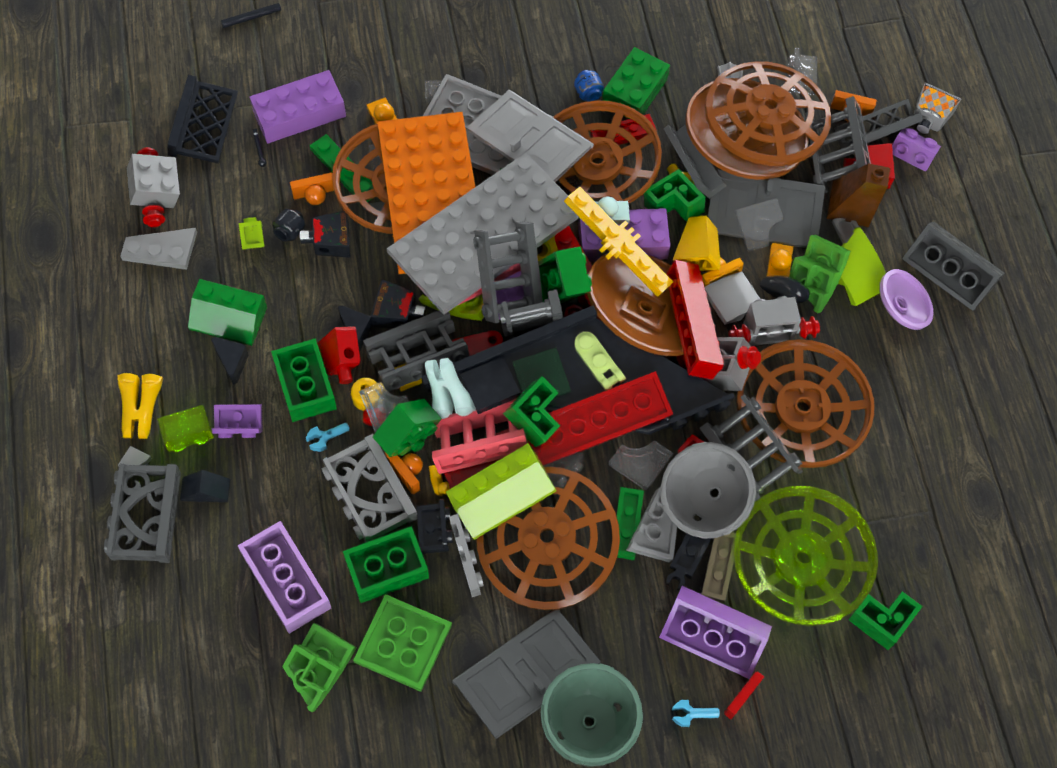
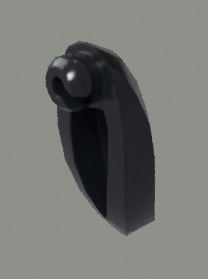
[760,275,810,304]

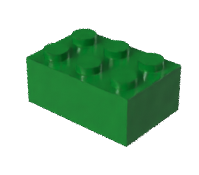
[602,47,670,119]
[538,246,592,304]
[271,338,337,422]
[343,526,429,603]

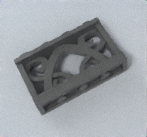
[104,463,181,563]

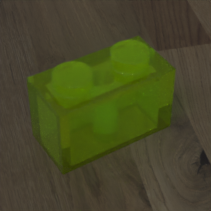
[157,405,214,452]

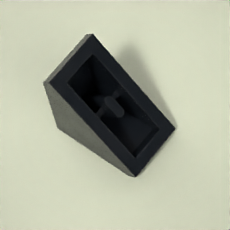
[338,306,372,352]
[211,337,249,385]
[180,470,231,502]

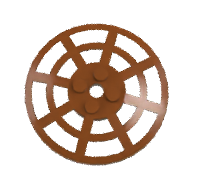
[705,61,831,166]
[553,100,662,204]
[332,124,393,234]
[736,339,874,468]
[477,467,620,610]

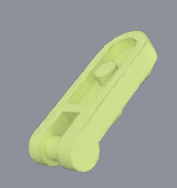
[575,332,626,391]

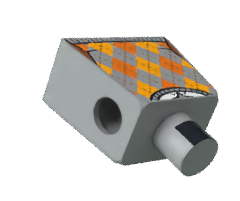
[914,82,961,134]

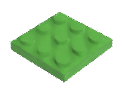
[353,594,452,692]

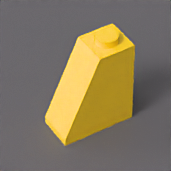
[673,216,721,271]

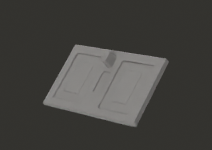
[467,90,594,182]

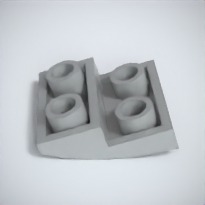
[704,271,760,325]

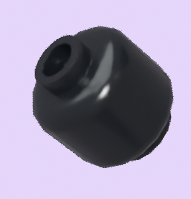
[272,209,305,241]

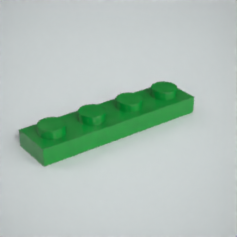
[310,134,373,202]

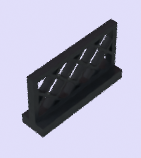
[167,75,238,164]

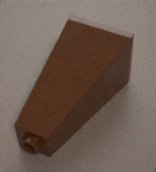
[826,163,890,227]

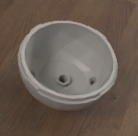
[660,442,757,538]

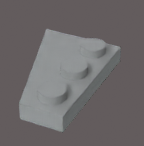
[121,228,197,270]
[626,487,677,562]
[449,514,484,597]

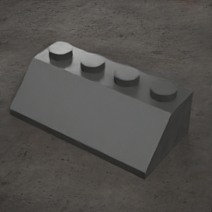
[902,222,1005,311]

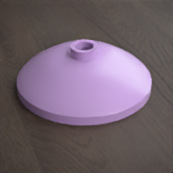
[880,269,933,330]

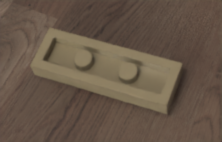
[701,532,740,603]

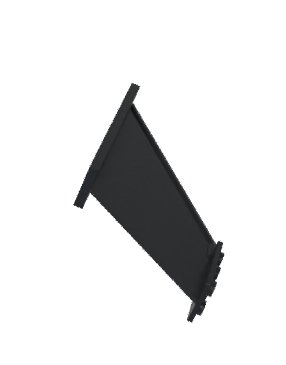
[422,305,735,435]

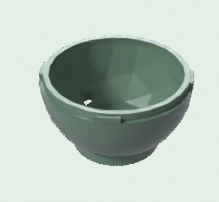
[541,663,643,767]

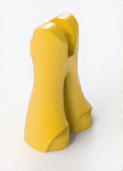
[117,373,163,439]

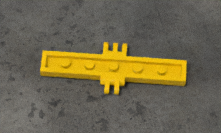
[564,187,673,297]

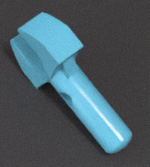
[306,423,350,452]
[672,700,720,727]

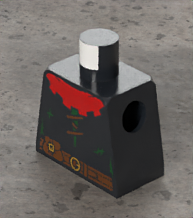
[300,211,351,258]
[371,280,426,328]

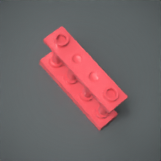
[432,398,529,474]

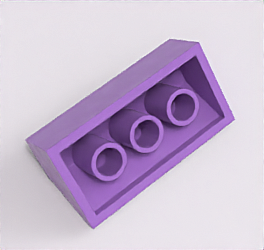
[659,586,772,679]

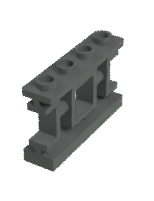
[363,310,469,392]

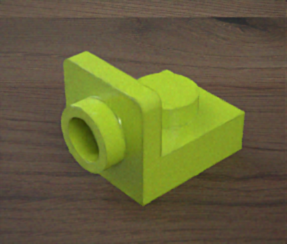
[239,217,265,250]

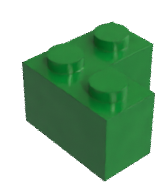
[644,169,705,222]
[503,376,560,447]
[848,591,923,650]

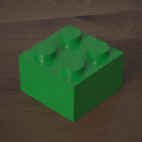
[373,399,442,457]

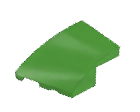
[789,235,851,313]
[282,623,357,712]

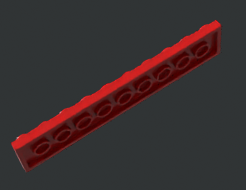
[444,371,673,489]

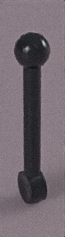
[252,128,267,167]

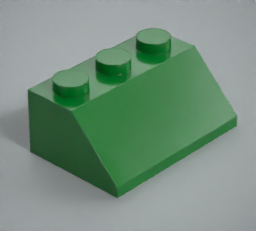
[188,279,267,346]

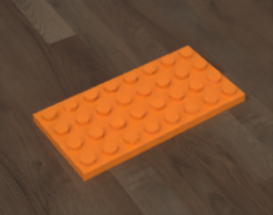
[378,112,475,274]

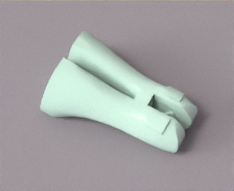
[425,358,476,419]

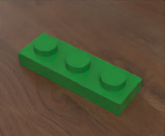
[616,487,644,560]

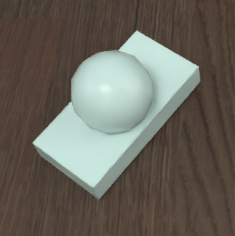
[585,196,630,225]

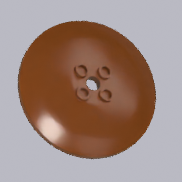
[685,78,809,180]
[587,254,684,356]

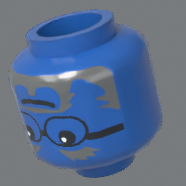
[574,70,604,101]

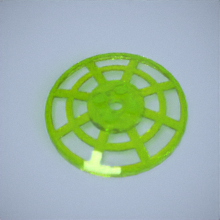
[733,486,878,626]

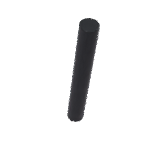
[221,3,282,28]

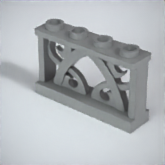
[321,434,417,543]

